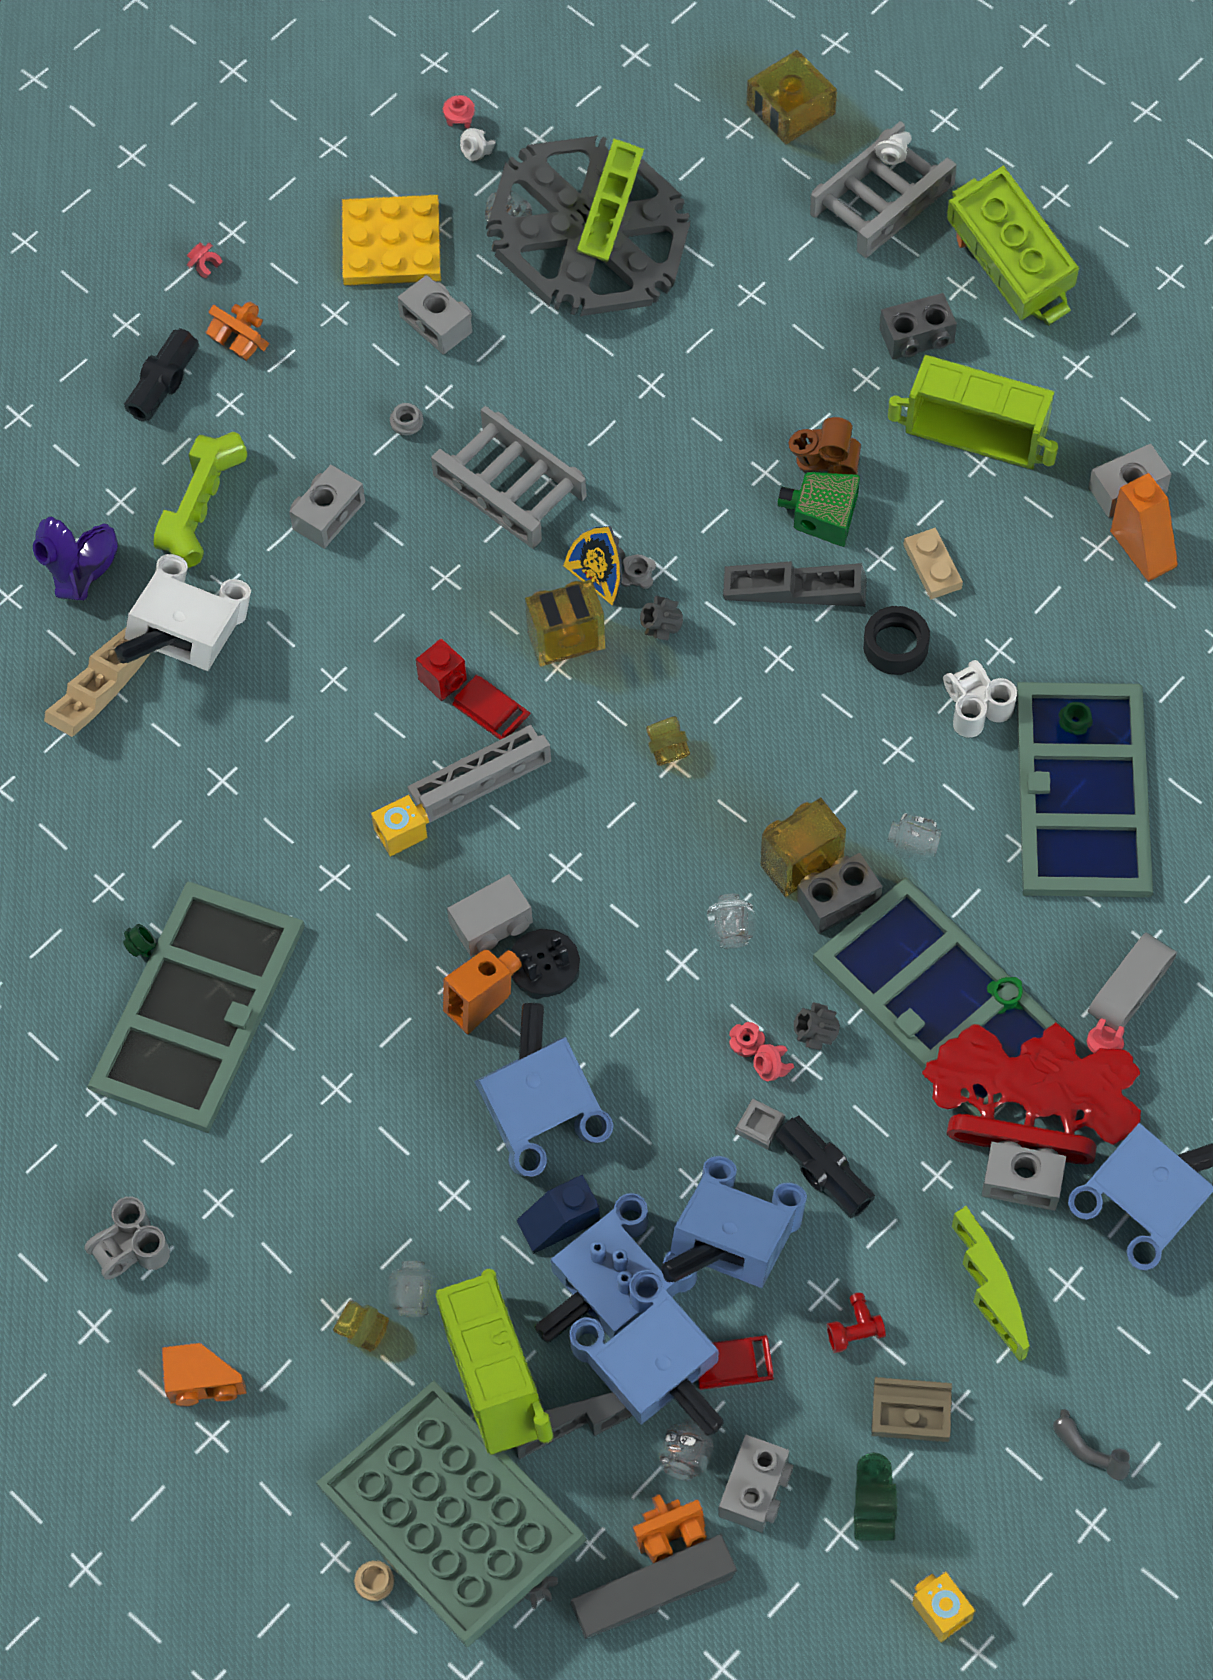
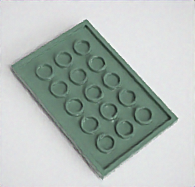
[316,1381,587,1648]

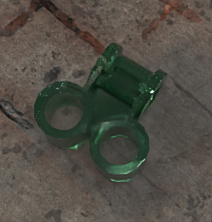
[854,1453,897,1541]

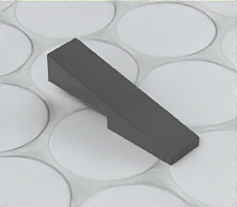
[723,561,867,607]
[513,1392,633,1460]
[570,1534,737,1639]

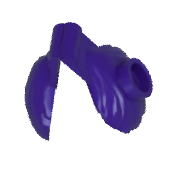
[33,516,118,601]

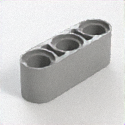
[1088,932,1177,1032]

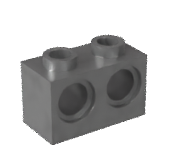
[879,293,957,360]
[797,853,882,934]

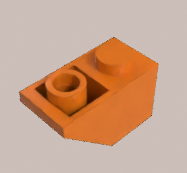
[162,1343,247,1406]

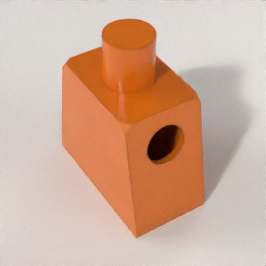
[443,950,522,1035]

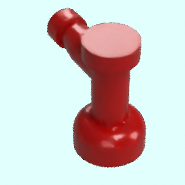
[827,1293,886,1353]

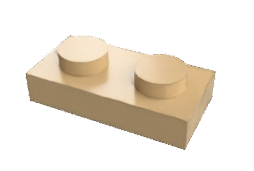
[904,528,963,600]

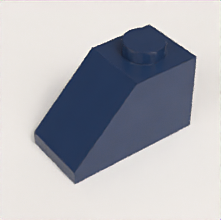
[516,1175,600,1254]

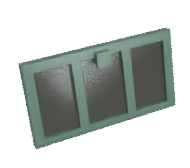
[87,882,305,1133]

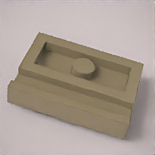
[871,1377,952,1442]

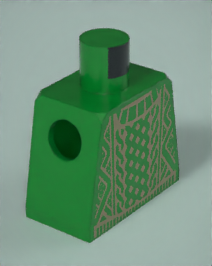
[777,472,860,547]

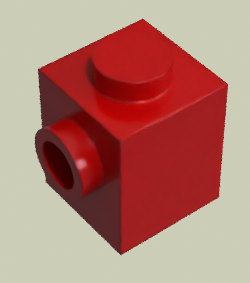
[415,638,467,701]

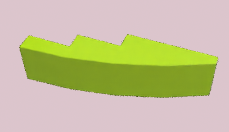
[577,138,644,262]
[951,1206,1030,1362]

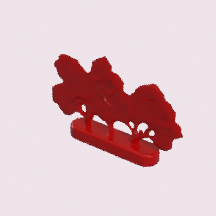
[922,1022,1141,1165]

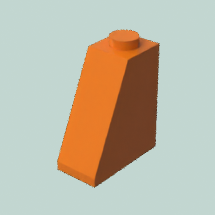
[1110,473,1178,582]

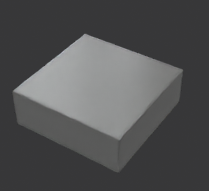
[735,1098,785,1150]

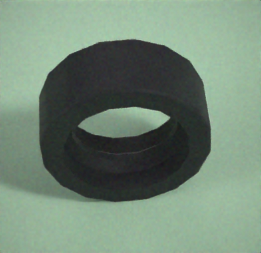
[863,606,930,675]

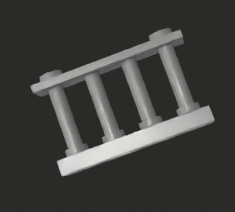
[810,121,957,258]
[431,406,587,549]

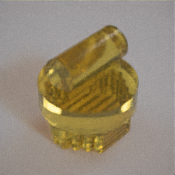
[646,716,690,766]
[333,1300,390,1352]

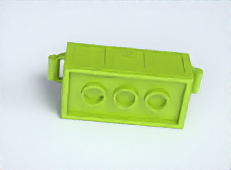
[947,165,1079,326]
[888,355,1058,469]
[435,1269,553,1455]

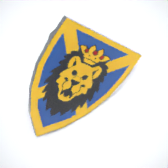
[563,526,625,606]

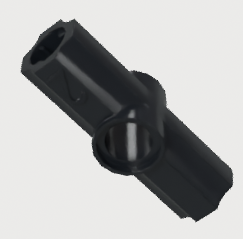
[124,328,199,422]
[775,1116,875,1219]

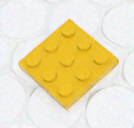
[342,195,441,286]

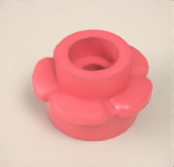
[729,1022,765,1057]

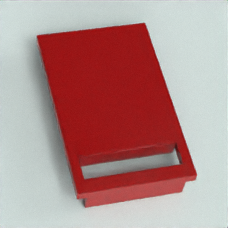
[452,674,530,740]
[698,1335,774,1390]

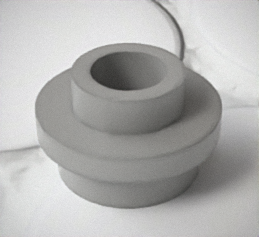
[390,403,423,435]

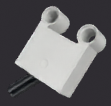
[115,554,251,671]

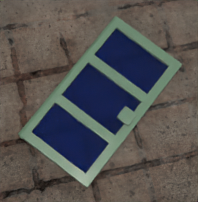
[1016,682,1153,897]
[813,877,1063,1117]

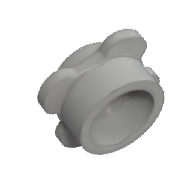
[621,555,656,589]

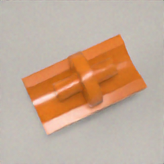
[206,302,270,361]
[633,1494,707,1563]

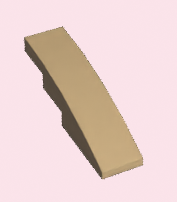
[44,628,150,737]

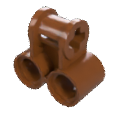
[789,417,861,475]

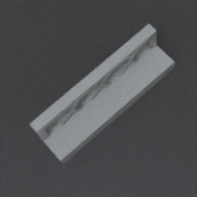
[407,725,551,823]

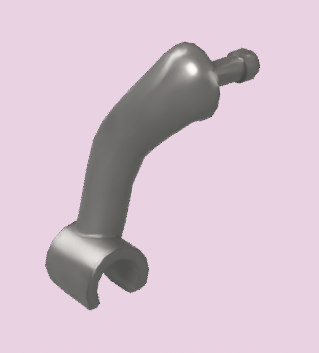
[1053,1409,1130,1480]

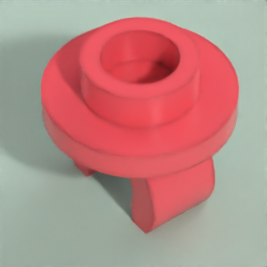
[443,96,475,129]
[187,242,222,279]
[1087,1019,1125,1053]
[754,1044,794,1081]

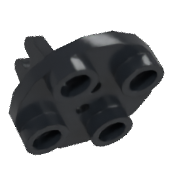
[510,929,580,999]

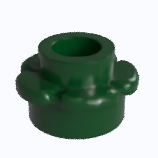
[1058,702,1093,735]
[123,924,157,958]

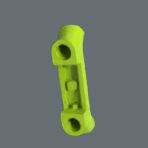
[153,431,248,568]

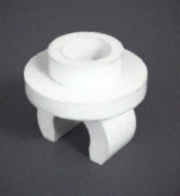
[460,128,496,161]

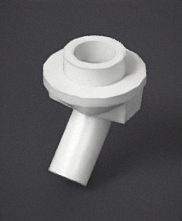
[875,132,911,165]

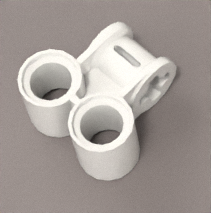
[943,660,1017,738]

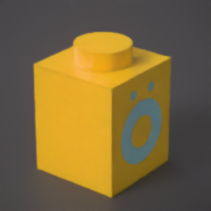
[371,795,429,857]
[912,1572,975,1643]

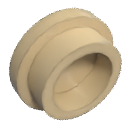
[354,1561,394,1601]

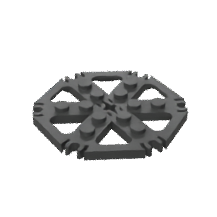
[486,136,691,316]

